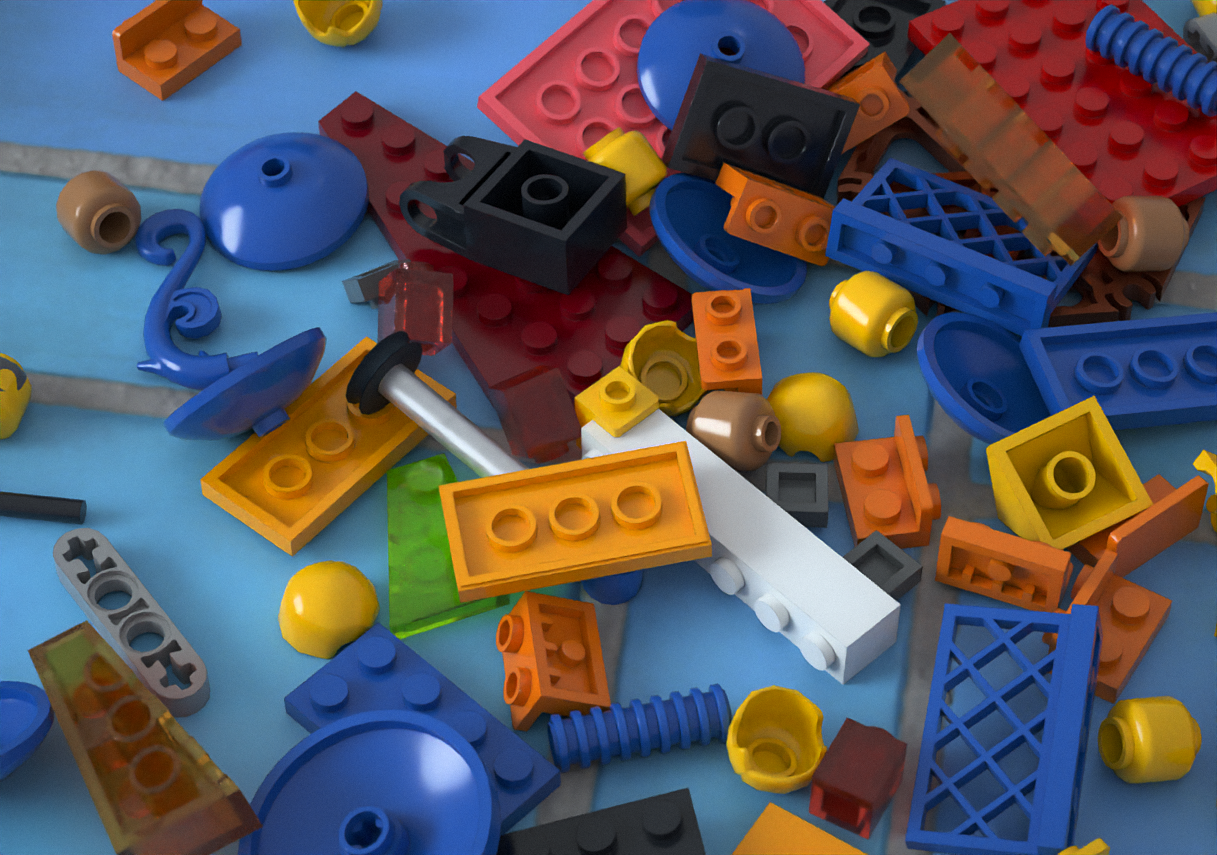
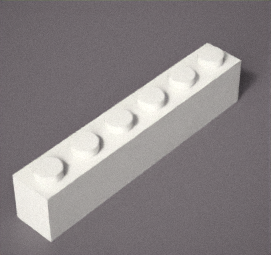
[581,409,901,685]

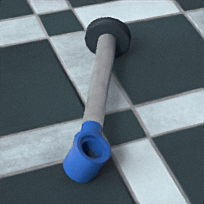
[346,331,644,605]

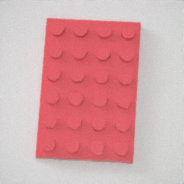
[477,0,870,257]

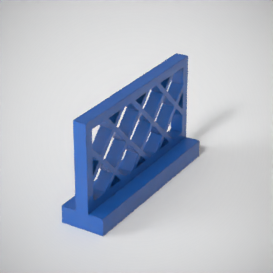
[825,157,1098,336]
[905,603,1103,855]

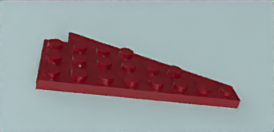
[318,91,694,422]

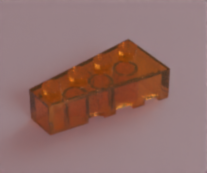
[899,33,1123,266]
[28,620,263,855]

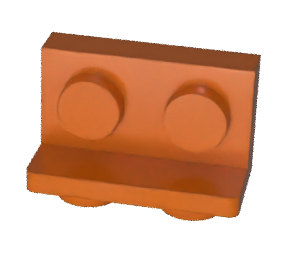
[112,0,242,101]
[826,52,910,154]
[715,163,835,266]
[692,288,762,395]
[833,414,941,549]
[935,516,1073,613]
[1042,548,1172,704]
[496,591,611,732]

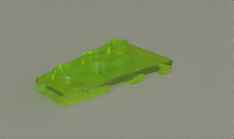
[387,453,510,639]

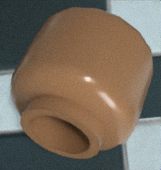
[56,170,141,255]
[1097,195,1189,272]
[686,390,781,471]

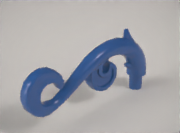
[135,209,259,390]

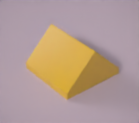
[986,396,1153,550]

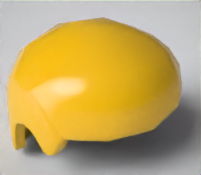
[293,0,383,47]
[620,320,707,417]
[767,372,859,462]
[278,560,380,659]
[726,685,828,794]

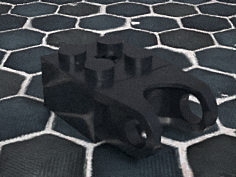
[399,136,627,295]

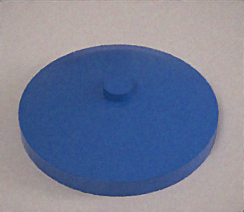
[238,709,501,855]

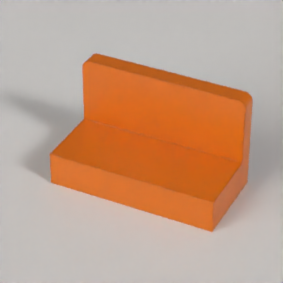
[1066,474,1209,578]

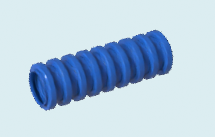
[1085,4,1217,117]
[547,683,732,773]

